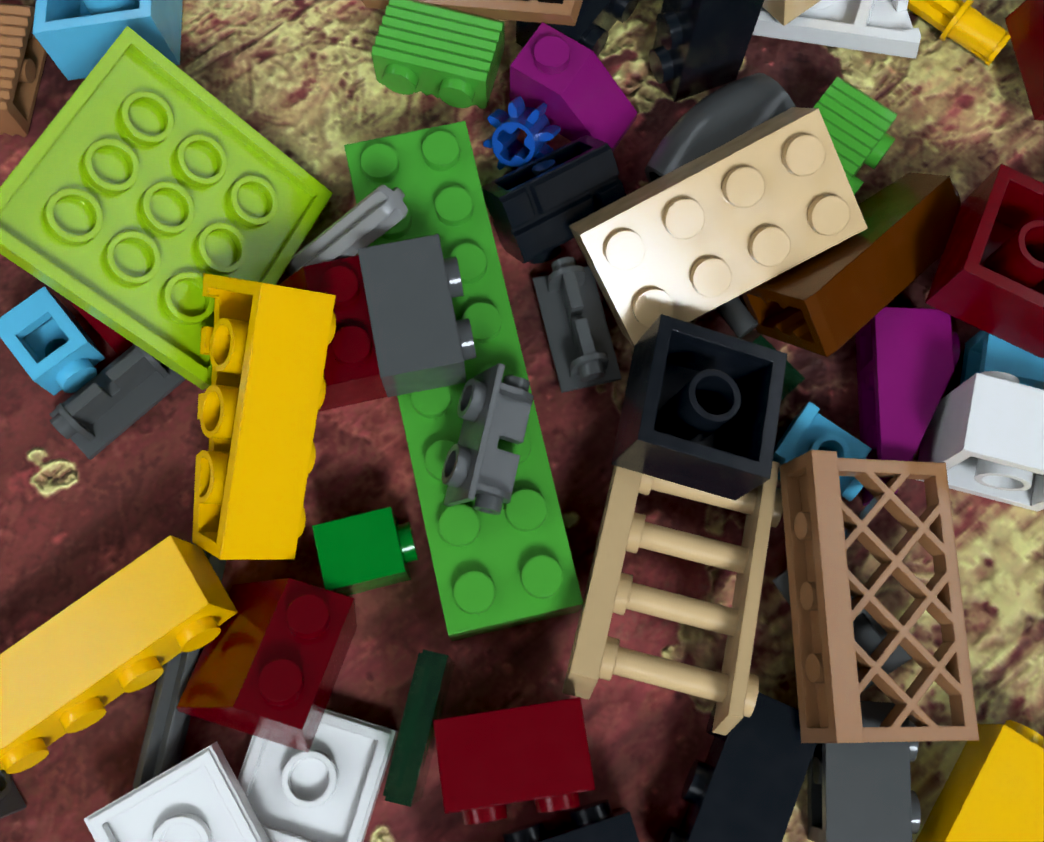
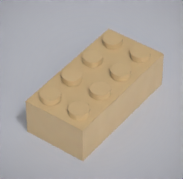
[569,107,868,346]

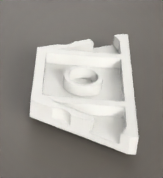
[752,0,921,59]

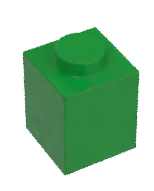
[312,506,419,596]

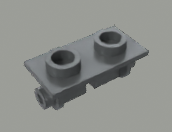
[532,257,622,393]
[49,343,186,460]
[442,363,534,515]

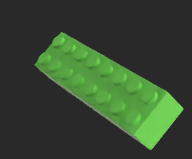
[344,121,583,641]

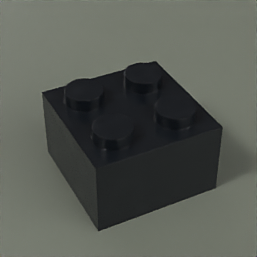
[611,314,787,501]

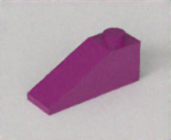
[856,307,960,506]

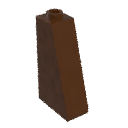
[741,173,961,357]

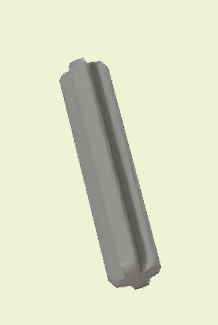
[284,185,408,278]

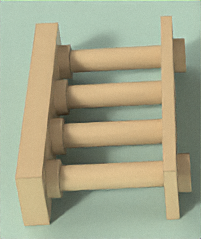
[562,461,783,736]

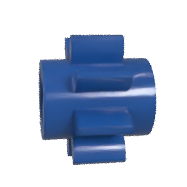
[483,96,561,170]

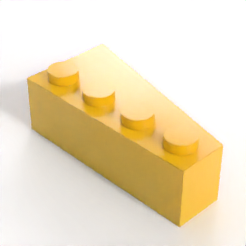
[192,273,336,560]

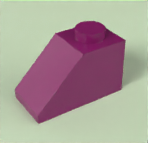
[510,22,638,152]

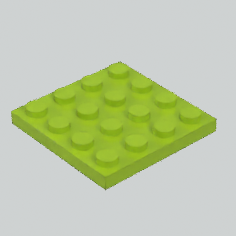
[0,26,333,390]

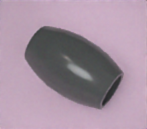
[645,73,796,183]

